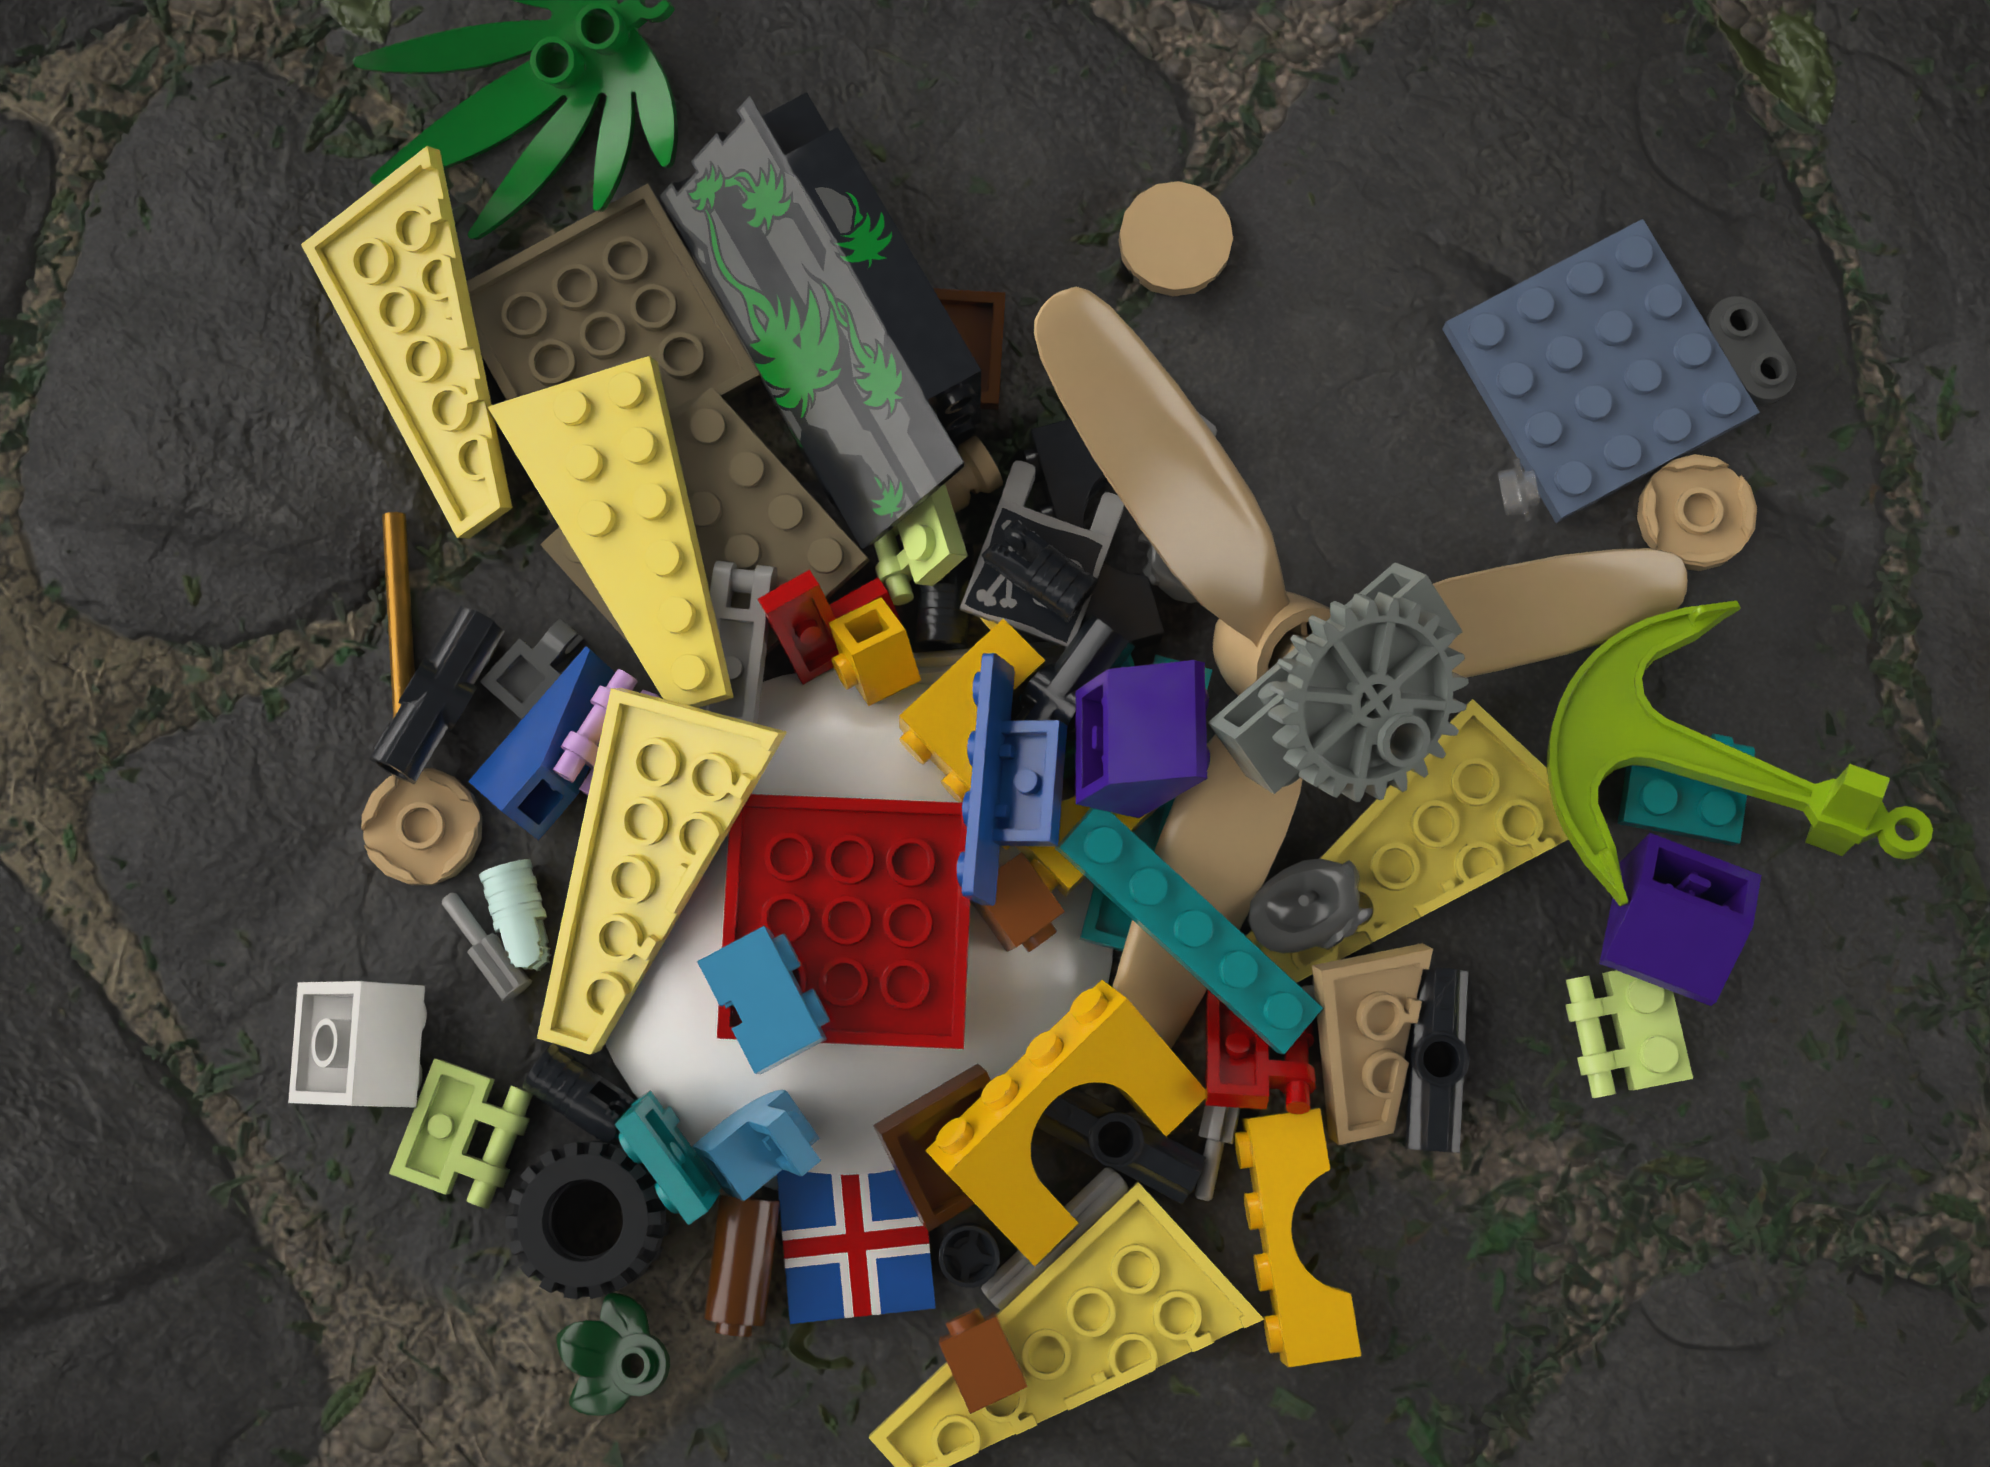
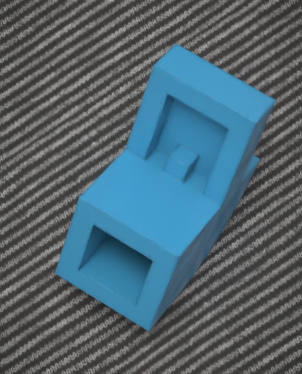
[692,1090,821,1201]

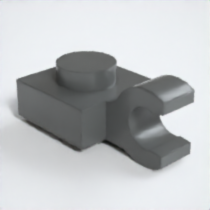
[480,619,585,719]

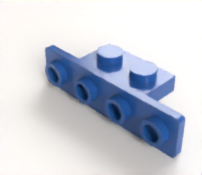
[957,653,1068,906]

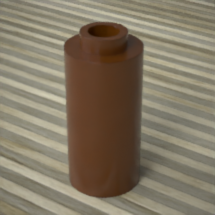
[704,1194,780,1337]

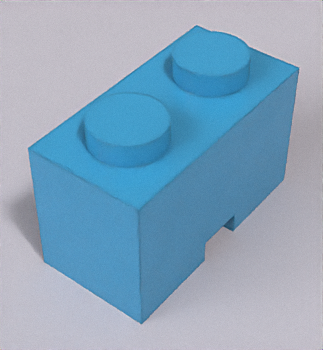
[697,926,830,1074]

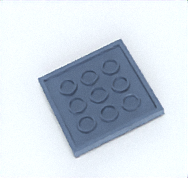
[1442,219,1760,523]

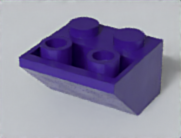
[1076,660,1210,818]
[1599,833,1762,1006]

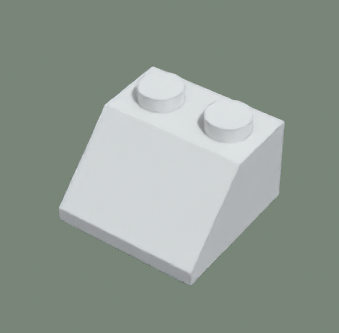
[288,981,427,1108]

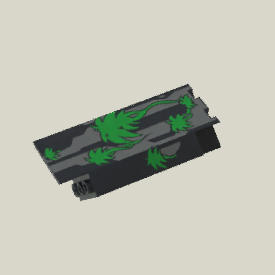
[659,92,981,549]

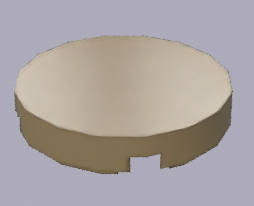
[1118,181,1233,297]
[1637,454,1757,571]
[361,768,482,885]

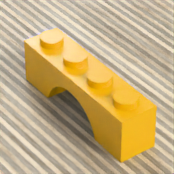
[1234,1108,1361,1367]

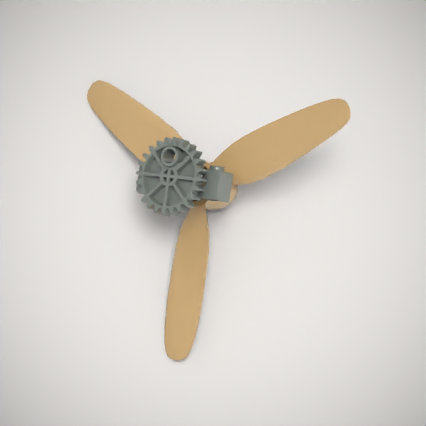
[1034,287,1688,1049]

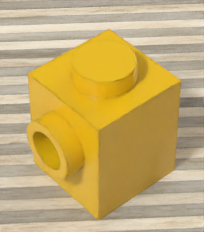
[829,597,921,706]

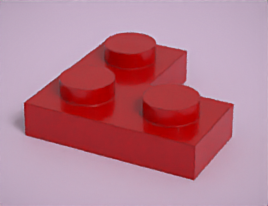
[757,569,904,685]

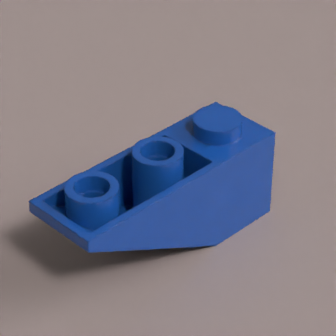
[468,646,615,841]

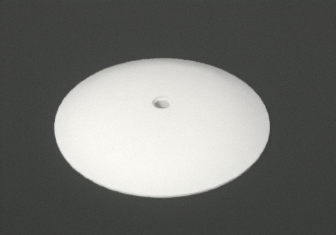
[605,668,1113,1190]

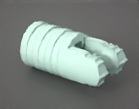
[479,859,551,971]

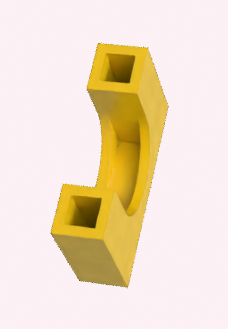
[899,618,1160,898]
[925,980,1205,1267]

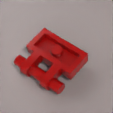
[1205,990,1316,1115]

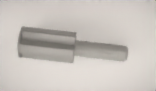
[442,893,532,1003]
[1195,1106,1241,1201]

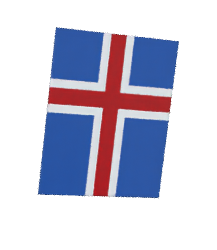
[777,1170,936,1324]

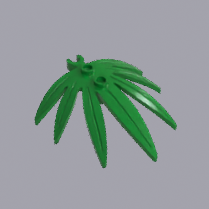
[353,0,678,240]

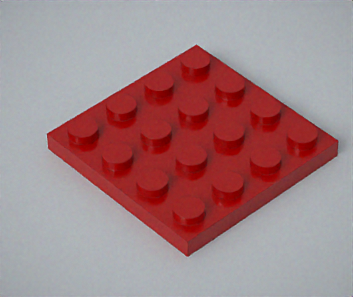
[717,794,971,1049]

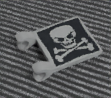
[960,460,1124,648]

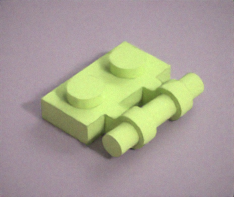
[873,484,968,605]
[1565,970,1693,1098]
[389,1058,533,1209]

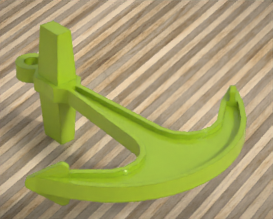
[1547,600,1933,906]

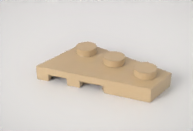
[1312,943,1433,1145]

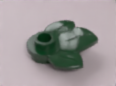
[556,1292,670,1416]

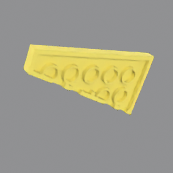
[301,146,512,539]
[488,356,734,708]
[537,688,787,1055]
[1246,699,1569,983]
[869,1182,1264,1467]

